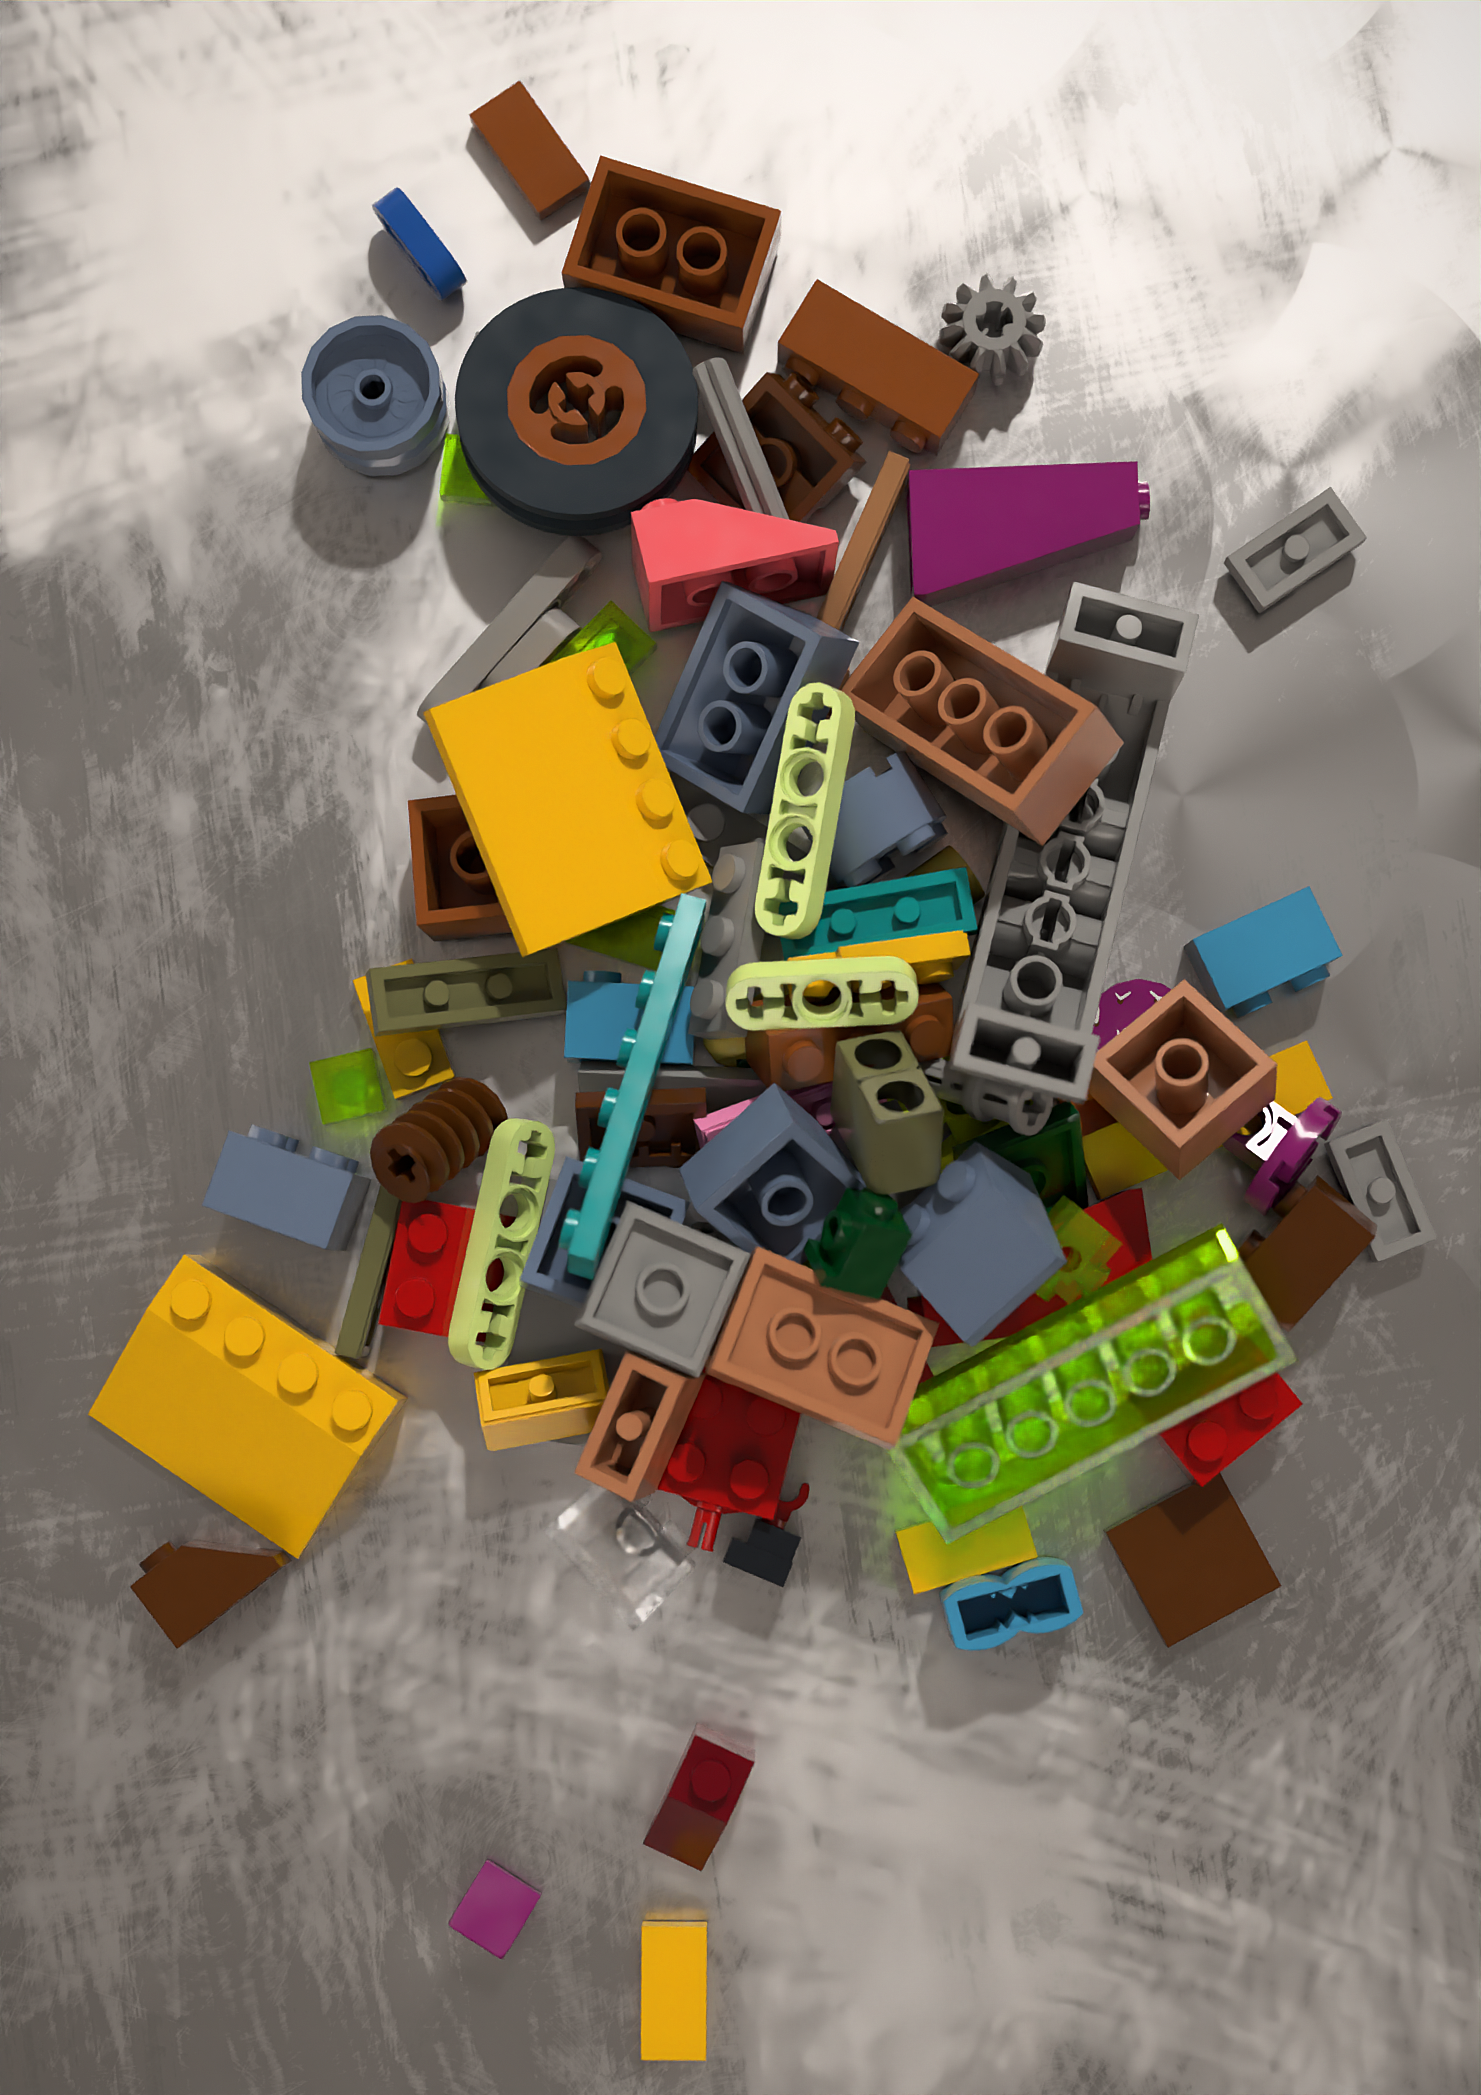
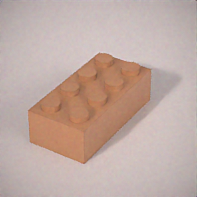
[839,597,1124,846]

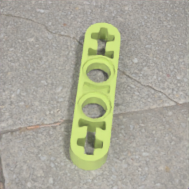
[755,682,855,939]
[448,1118,555,1370]

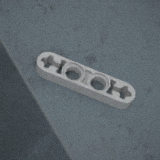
[417,536,603,725]

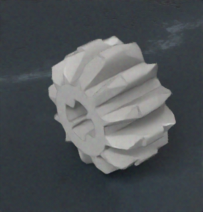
[939,273,1046,386]

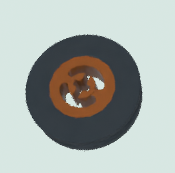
[455,287,698,536]

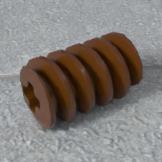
[370,1077,508,1203]

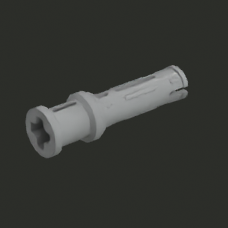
[919,1058,1053,1136]

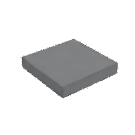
[575,1201,750,1378]

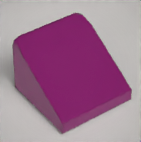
[448,1859,541,1959]

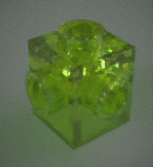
[1035,1195,1122,1305]

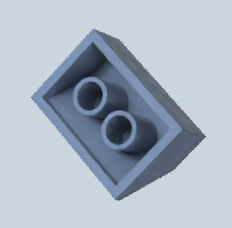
[654,581,860,814]

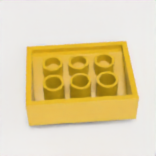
[423,642,713,957]
[88,1254,408,1559]

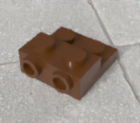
[687,372,867,523]

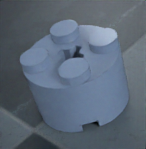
[801,751,948,888]

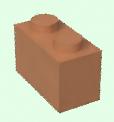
[574,1350,706,1502]

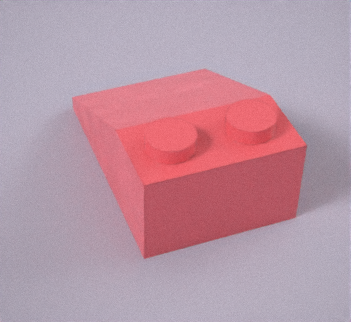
[631,498,839,633]

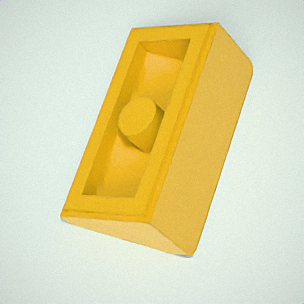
[474,1348,609,1451]

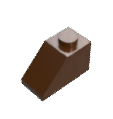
[130,1540,292,1649]

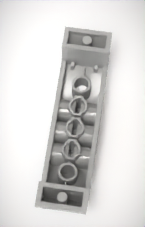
[950,581,1199,1104]

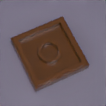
[1103,1473,1281,1648]

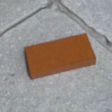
[469,80,591,221]

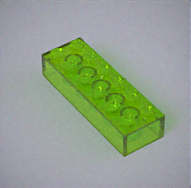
[885,1223,1298,1544]

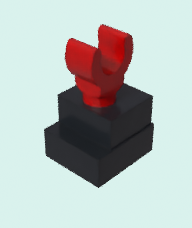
[722,1483,810,1587]

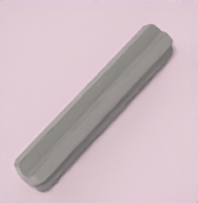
[693,357,789,520]

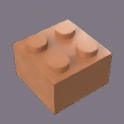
[1089,979,1277,1180]

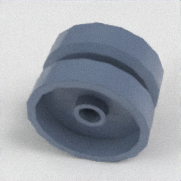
[301,315,450,476]

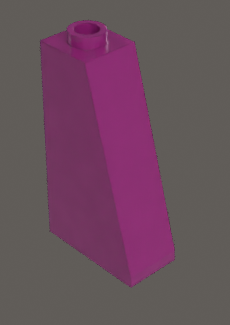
[906,461,1150,607]

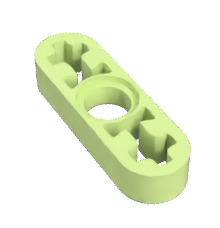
[726,956,919,1031]

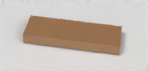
[816,451,911,632]

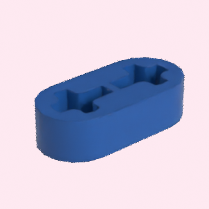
[372,187,467,301]

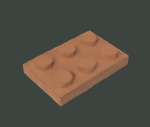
[706,1246,939,1450]

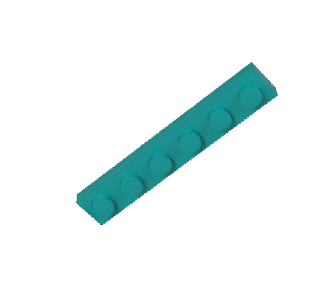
[559,893,706,1280]

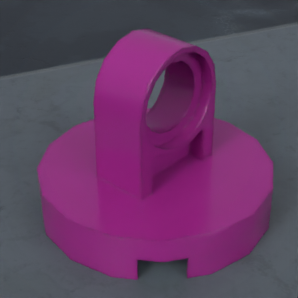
[1222,1097,1342,1216]

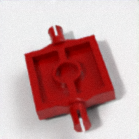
[657,1366,802,1552]

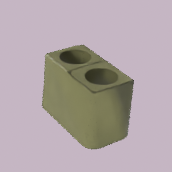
[830,1030,944,1195]

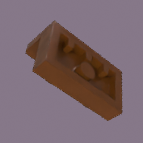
[575,1087,707,1168]

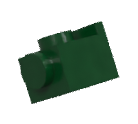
[803,1187,913,1300]

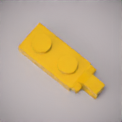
[787,930,971,1002]

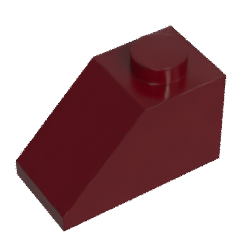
[643,1723,755,1872]

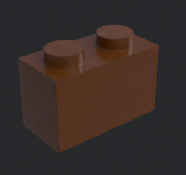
[1228,1175,1377,1333]

